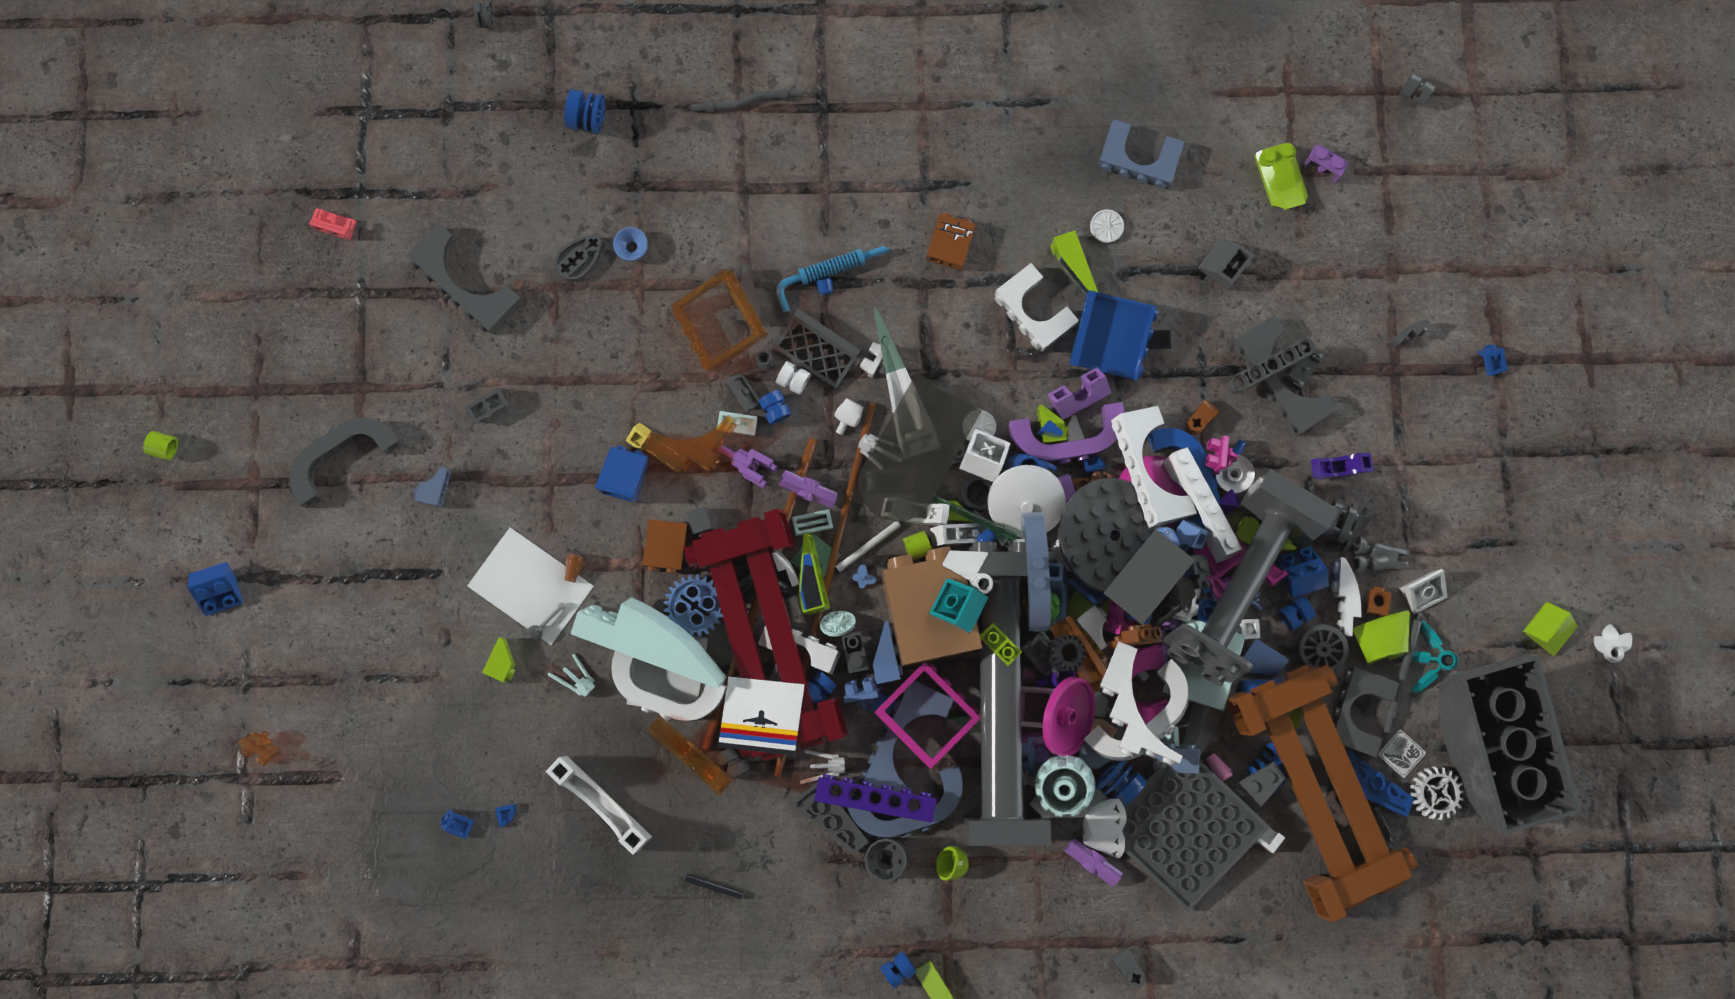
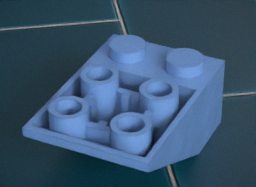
[873,621,903,685]

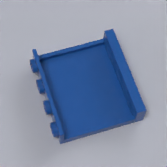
[1069,290,1158,381]

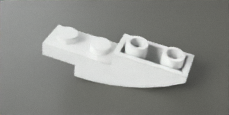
[1331,557,1361,637]

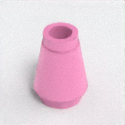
[1205,753,1233,781]

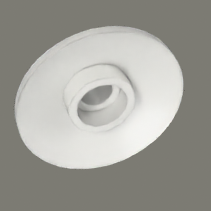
[1216,455,1255,493]

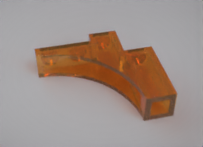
[641,415,737,474]
[646,714,733,796]

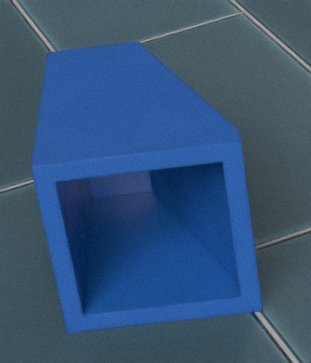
[595,445,650,503]

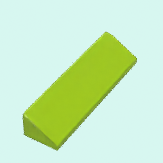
[916,960,954,999]

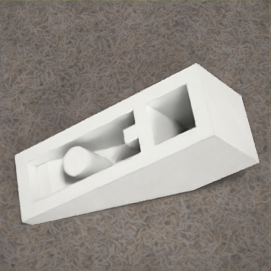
[930,523,986,547]

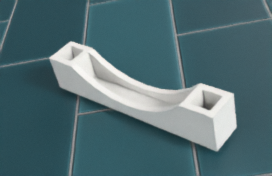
[1163,447,1242,563]

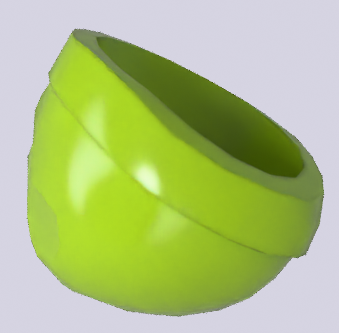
[936,846,969,881]

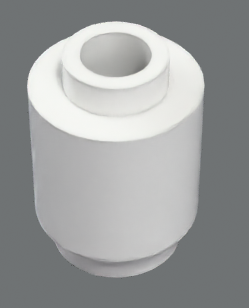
[970,573,993,594]

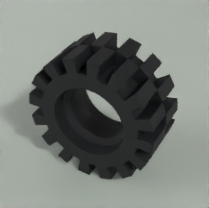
[1047,635,1086,672]

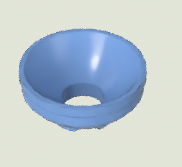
[613,227,648,262]

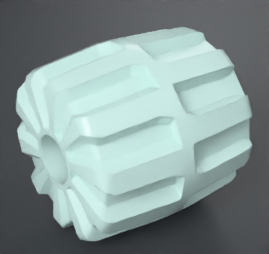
[1035,755,1095,818]

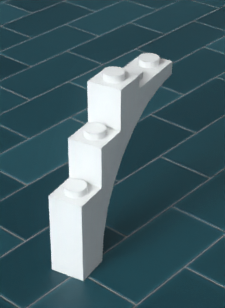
[1100,642,1183,766]

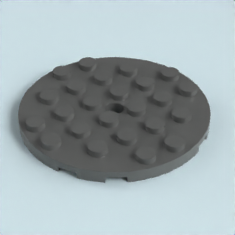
[1058,478,1167,592]

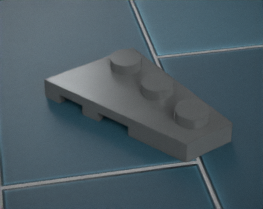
[1229,761,1285,813]

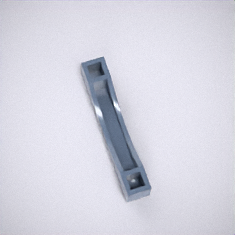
[1079,742,1200,774]

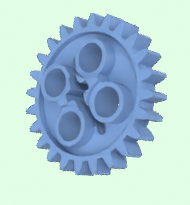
[663,574,723,637]

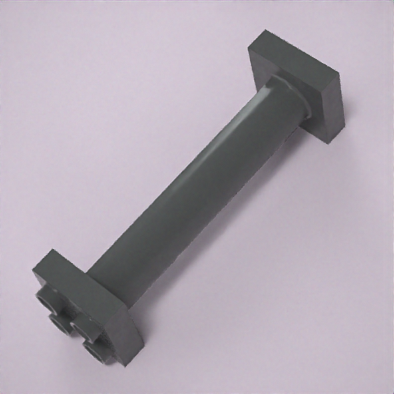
[963,542,1051,846]

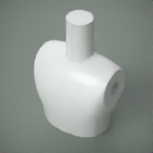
[835,398,864,435]

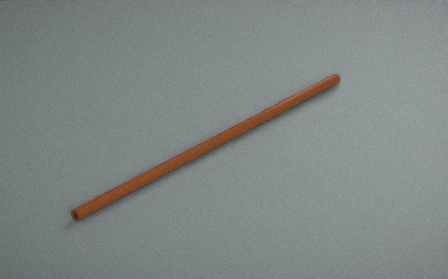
[702,438,818,751]

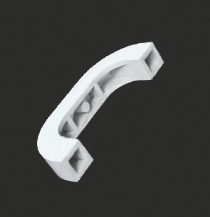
[612,651,727,721]
[1084,659,1189,761]

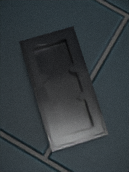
[1146,330,1172,350]

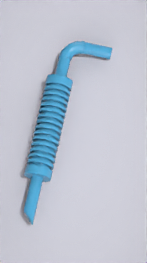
[776,246,892,313]

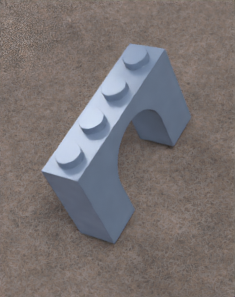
[1098,119,1184,189]

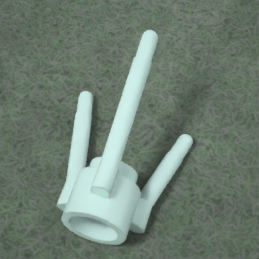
[548,654,596,697]

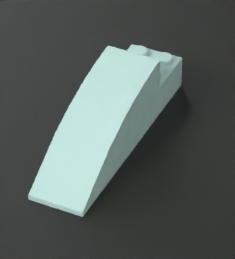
[571,597,727,689]

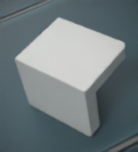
[1256,828,1285,853]

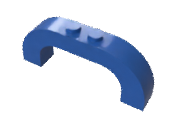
[1147,428,1220,529]

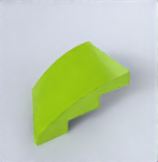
[1353,610,1410,665]

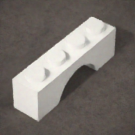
[758,626,841,674]

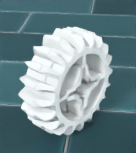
[1409,766,1465,820]

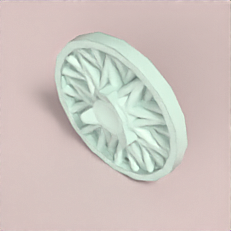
[820,611,856,636]

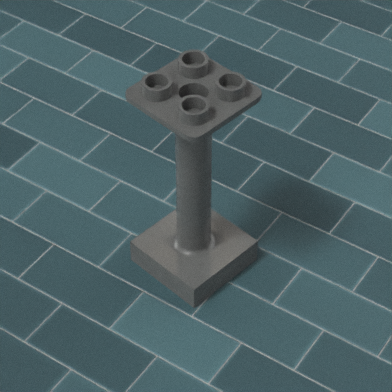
[1162,468,1339,686]

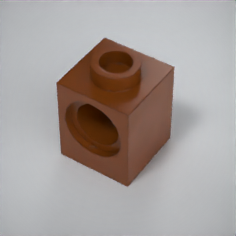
[1363,587,1391,617]

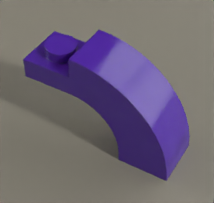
[1311,453,1374,480]

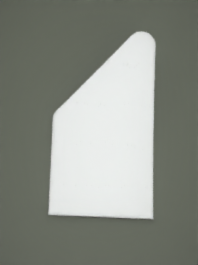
[1067,415,1085,442]

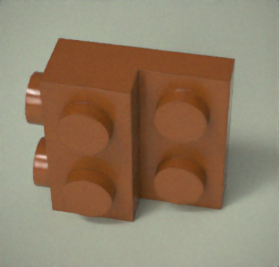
[1106,624,1162,650]

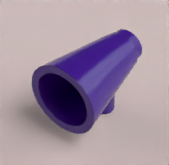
[1035,670,1077,688]

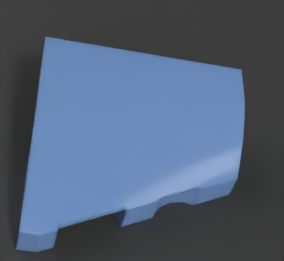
[1242,638,1289,677]

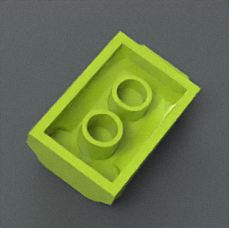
[1254,143,1308,210]

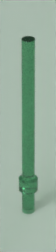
[911,485,1018,541]

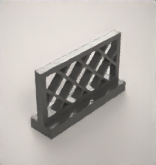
[774,309,862,389]

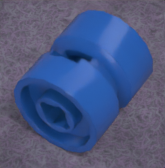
[758,390,792,425]
[1278,596,1316,631]
[1192,598,1218,623]
[807,669,837,705]
[880,951,917,989]

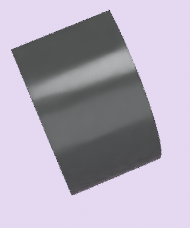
[1439,653,1582,835]

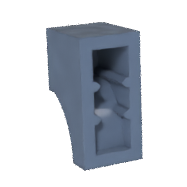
[414,467,451,508]

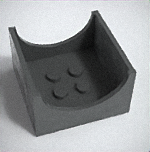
[1104,529,1195,624]

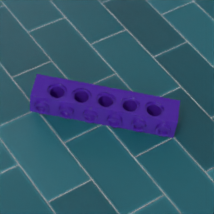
[814,774,936,823]

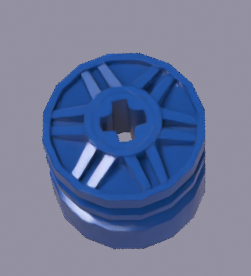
[564,89,605,134]
[1095,760,1147,810]

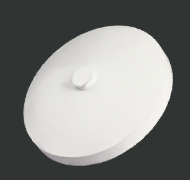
[988,465,1066,538]

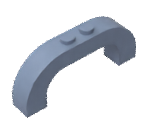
[1021,512,1051,632]
[848,765,963,837]

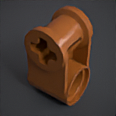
[1185,399,1220,436]

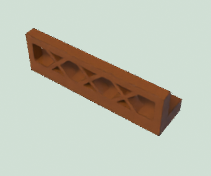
[1048,615,1107,693]

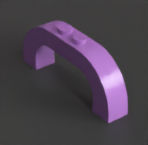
[1008,402,1124,464]

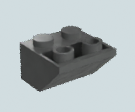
[1198,239,1255,290]

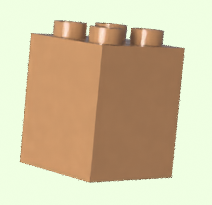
[881,546,982,667]

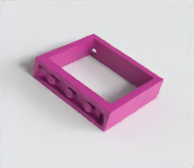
[874,662,980,769]

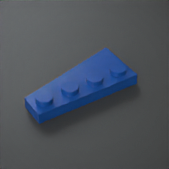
[1345,749,1414,817]

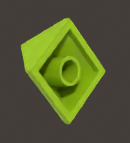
[1523,602,1578,656]

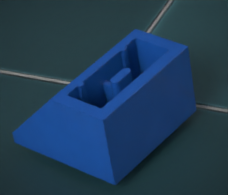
[1276,546,1329,598]
[187,562,243,616]

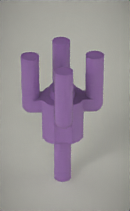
[716,444,778,489]

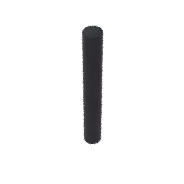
[685,874,743,899]

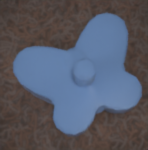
[852,565,876,589]

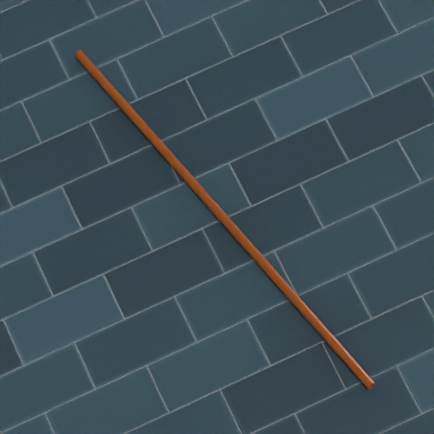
[774,403,876,777]

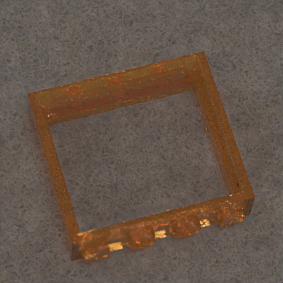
[671,269,769,371]

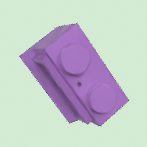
[1303,144,1349,184]

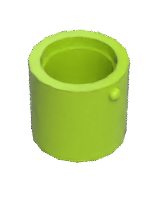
[143,431,178,461]
[902,530,932,561]

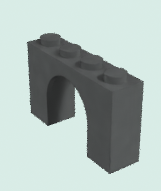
[1332,667,1399,757]

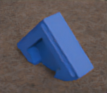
[495,804,516,828]

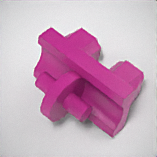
[1205,435,1238,475]

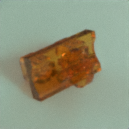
[238,730,280,766]

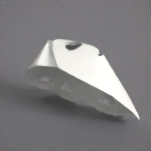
[1083,799,1126,858]

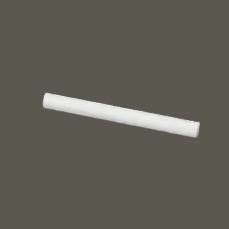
[835,520,901,572]

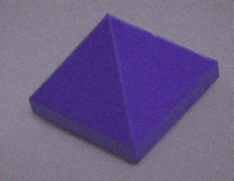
[1220,489,1240,514]

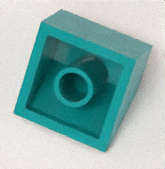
[929,578,988,633]

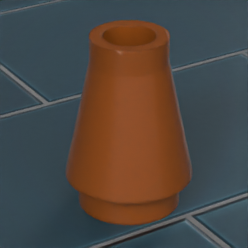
[564,553,585,583]

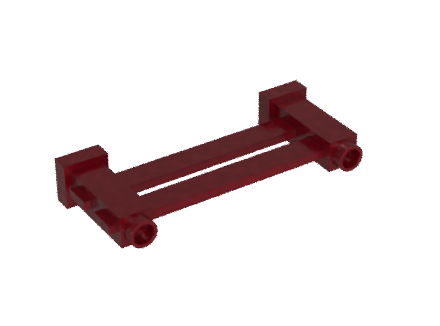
[685,508,849,761]

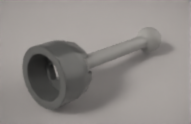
[526,602,566,642]

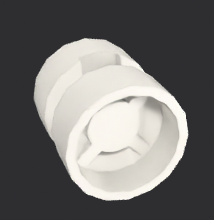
[776,361,811,395]

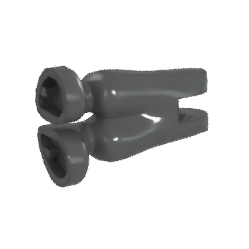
[1353,537,1410,573]

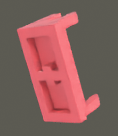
[309,208,357,240]

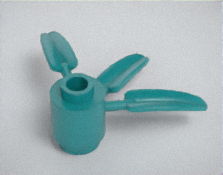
[1400,620,1459,693]

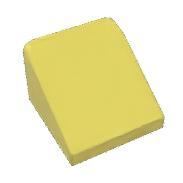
[626,423,654,451]

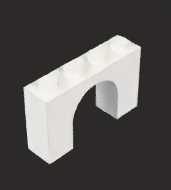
[995,263,1079,352]

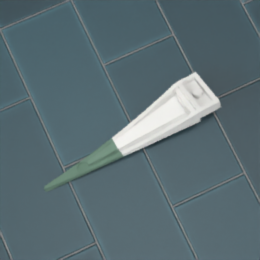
[874,307,941,459]

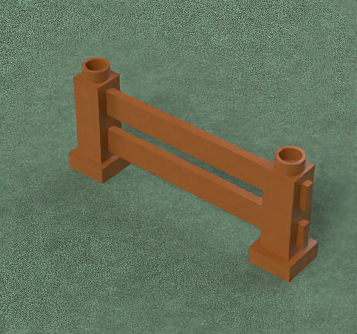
[1226,665,1417,922]

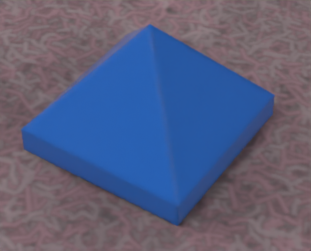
[1082,456,1105,474]

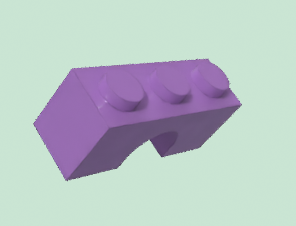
[1048,368,1111,420]

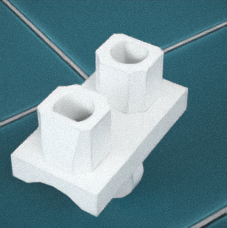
[860,342,885,379]

